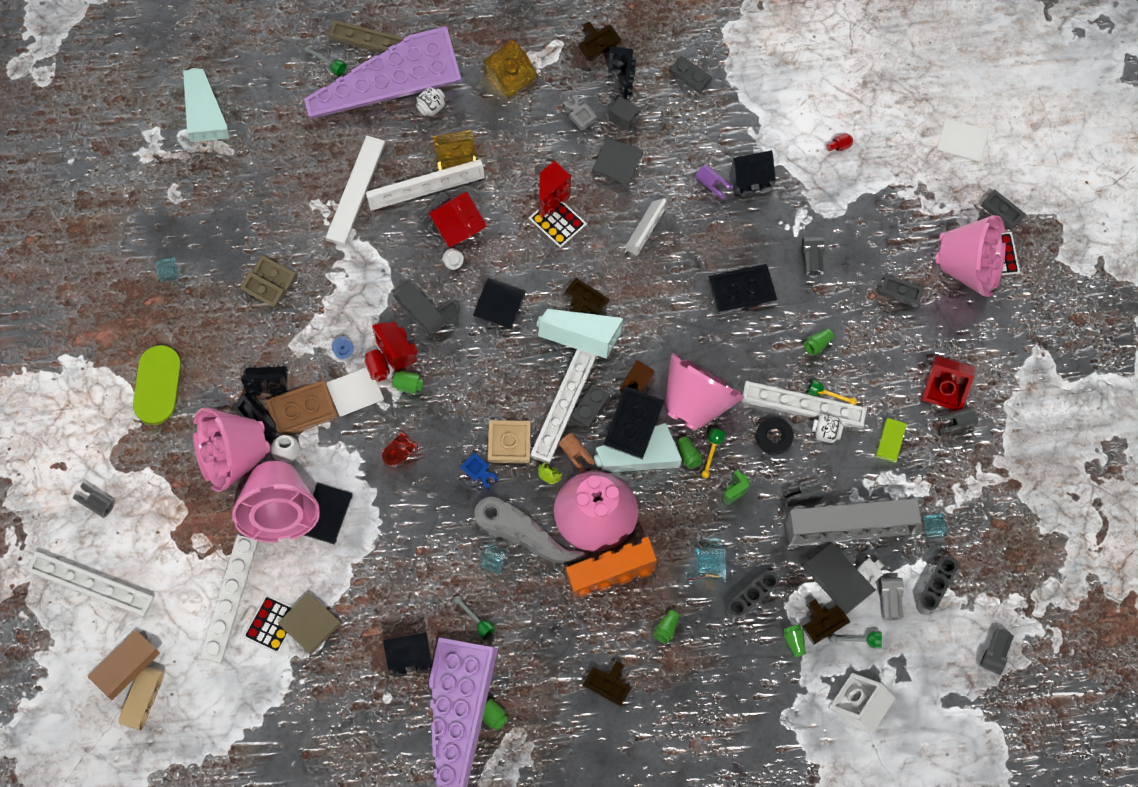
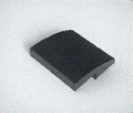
[473,278,526,329]

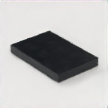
[708,264,777,315]
[603,386,665,460]

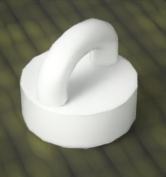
[442,248,464,270]

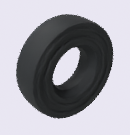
[756,417,794,455]

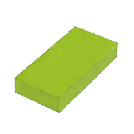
[876,418,907,463]

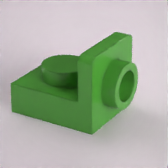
[723,470,750,506]

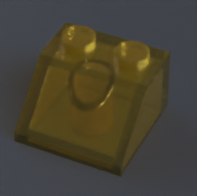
[483,39,538,99]
[432,130,477,171]

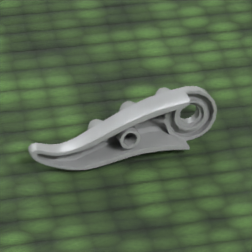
[474,497,586,563]

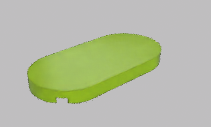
[133,345,181,425]

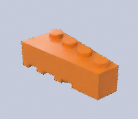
[565,537,657,597]

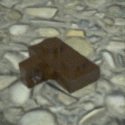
[579,22,621,62]
[564,278,610,315]
[802,599,850,645]
[583,661,632,708]

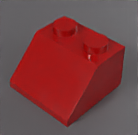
[428,191,487,248]
[372,322,418,372]
[922,355,975,411]

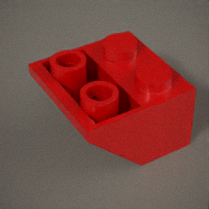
[539,160,571,218]

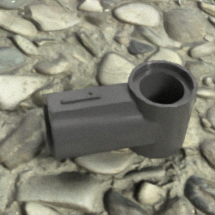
[802,237,824,277]
[980,629,1014,675]

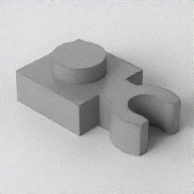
[564,95,597,131]

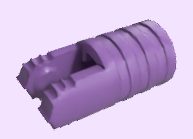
[695,164,733,200]

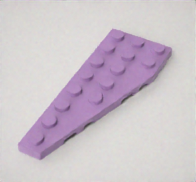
[304,26,462,119]
[429,638,498,787]

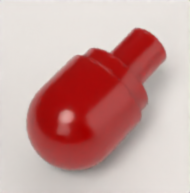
[827,133,853,151]

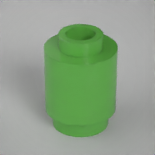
[392,371,424,395]
[482,699,509,731]

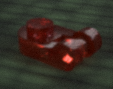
[382,432,419,468]

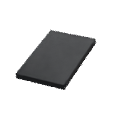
[304,483,353,545]

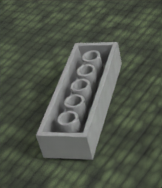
[785,496,922,546]

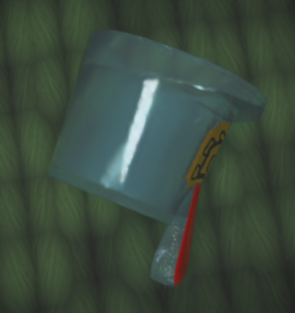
[687,545,727,582]

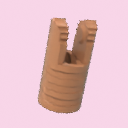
[558,433,595,473]

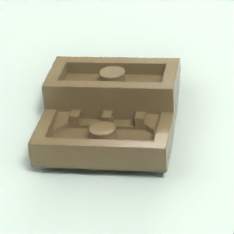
[240,255,298,308]
[278,592,341,655]

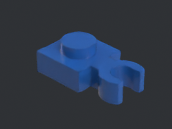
[460,453,498,490]

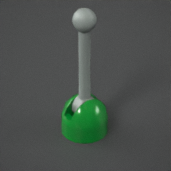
[305,46,347,77]
[454,596,496,639]
[829,631,882,649]

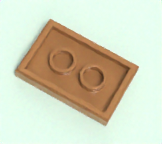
[265,380,338,436]
[88,630,160,701]

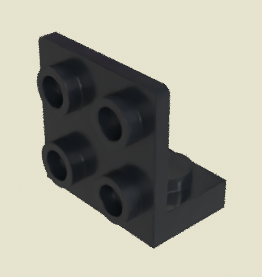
[608,46,637,100]
[241,366,288,396]

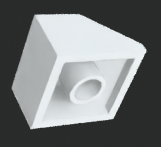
[829,673,895,734]

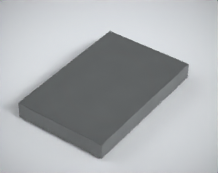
[803,543,876,615]

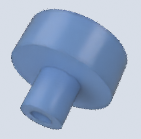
[332,337,354,359]

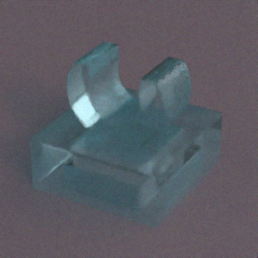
[155,257,179,283]
[921,514,948,539]
[480,546,506,575]

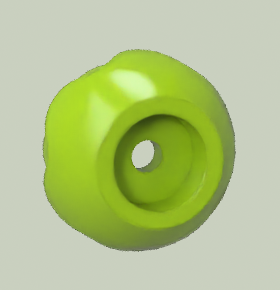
[538,463,563,485]

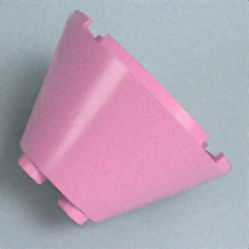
[936,215,1006,297]
[665,353,745,431]
[193,408,270,492]
[554,471,638,553]

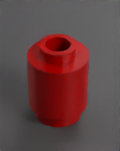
[365,350,390,382]

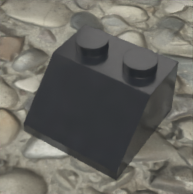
[729,150,776,197]
[383,632,432,677]

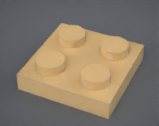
[488,420,531,463]

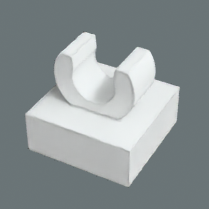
[858,558,885,586]

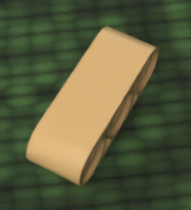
[119,666,165,731]

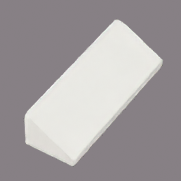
[625,198,667,256]

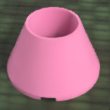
[232,461,319,543]

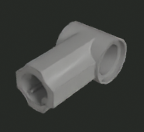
[879,578,904,621]

